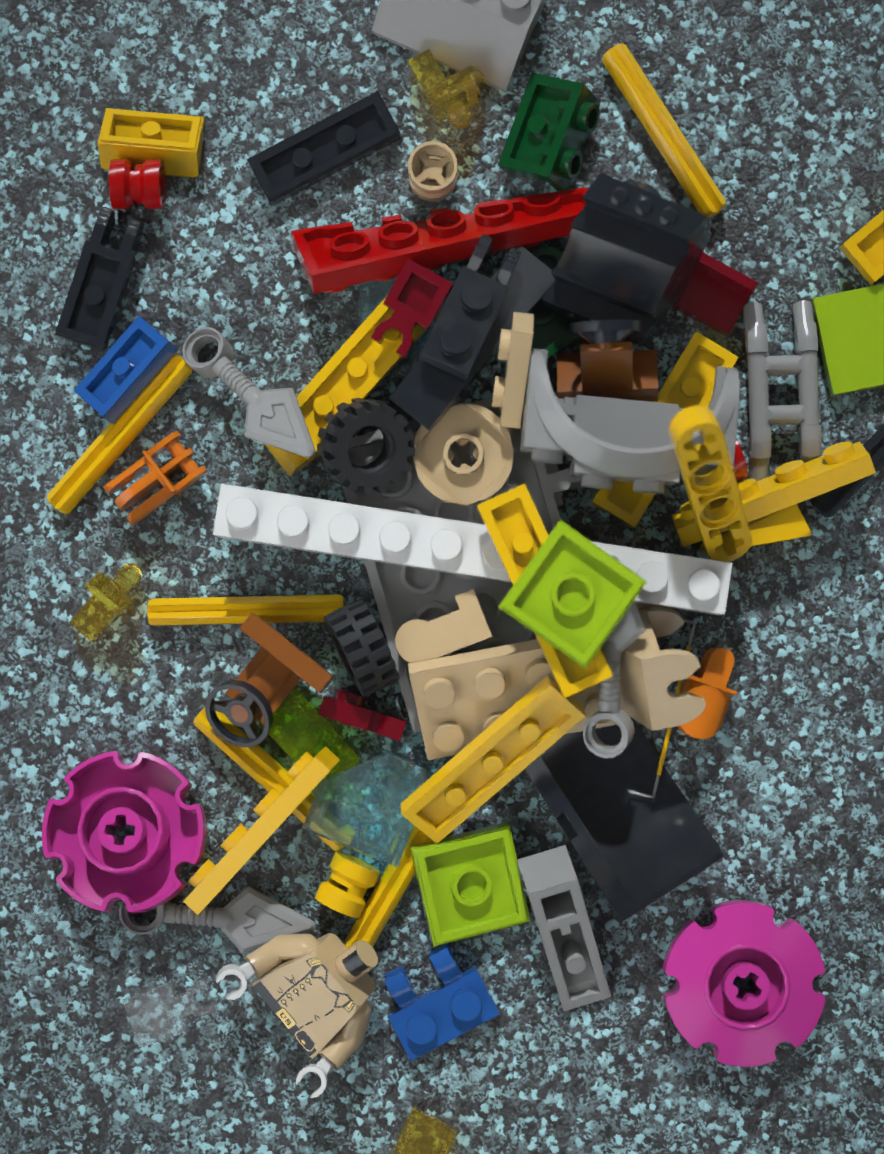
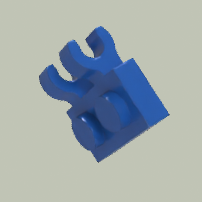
[384,943,500,1061]

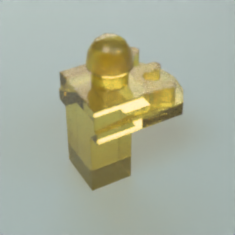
[407,49,484,130]
[69,563,142,642]

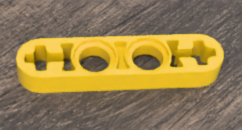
[669,406,752,562]

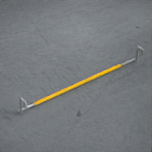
[628,619,696,799]

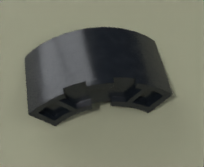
[525,717,723,922]

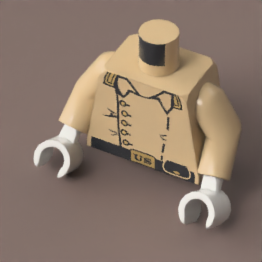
[216,933,378,1098]

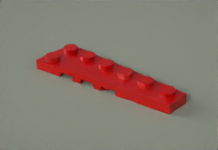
[291,187,589,294]

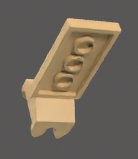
[408,607,706,760]

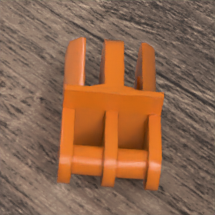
[103,431,208,527]
[677,648,738,739]

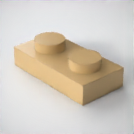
[492,312,534,429]

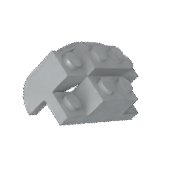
[520,348,740,494]

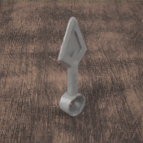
[182,327,315,458]
[583,556,646,758]
[119,887,316,954]

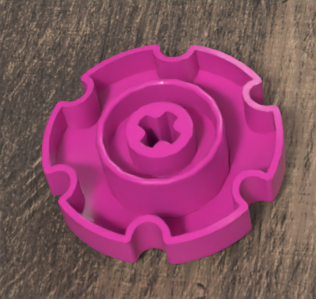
[42,751,207,914]
[663,900,825,1067]

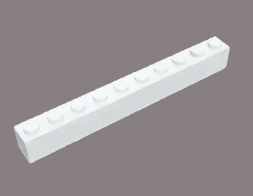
[213,484,733,615]

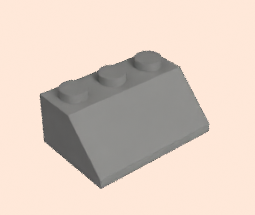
[371,0,546,92]

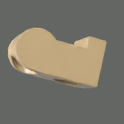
[395,589,493,663]

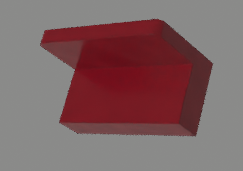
[672,253,758,337]

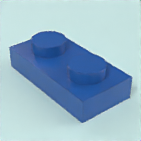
[73,316,178,425]

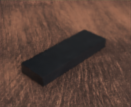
[247,91,402,207]

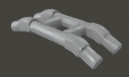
[743,300,822,481]

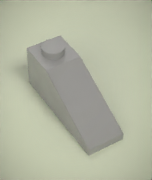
[517,845,611,1011]

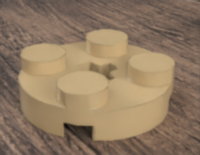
[413,404,514,506]

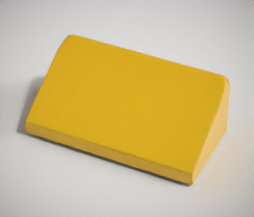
[98,108,204,178]

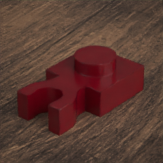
[371,259,454,359]
[318,688,407,741]

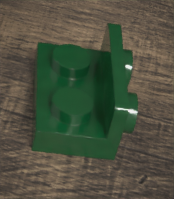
[498,73,600,191]

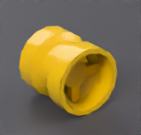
[314,851,381,918]

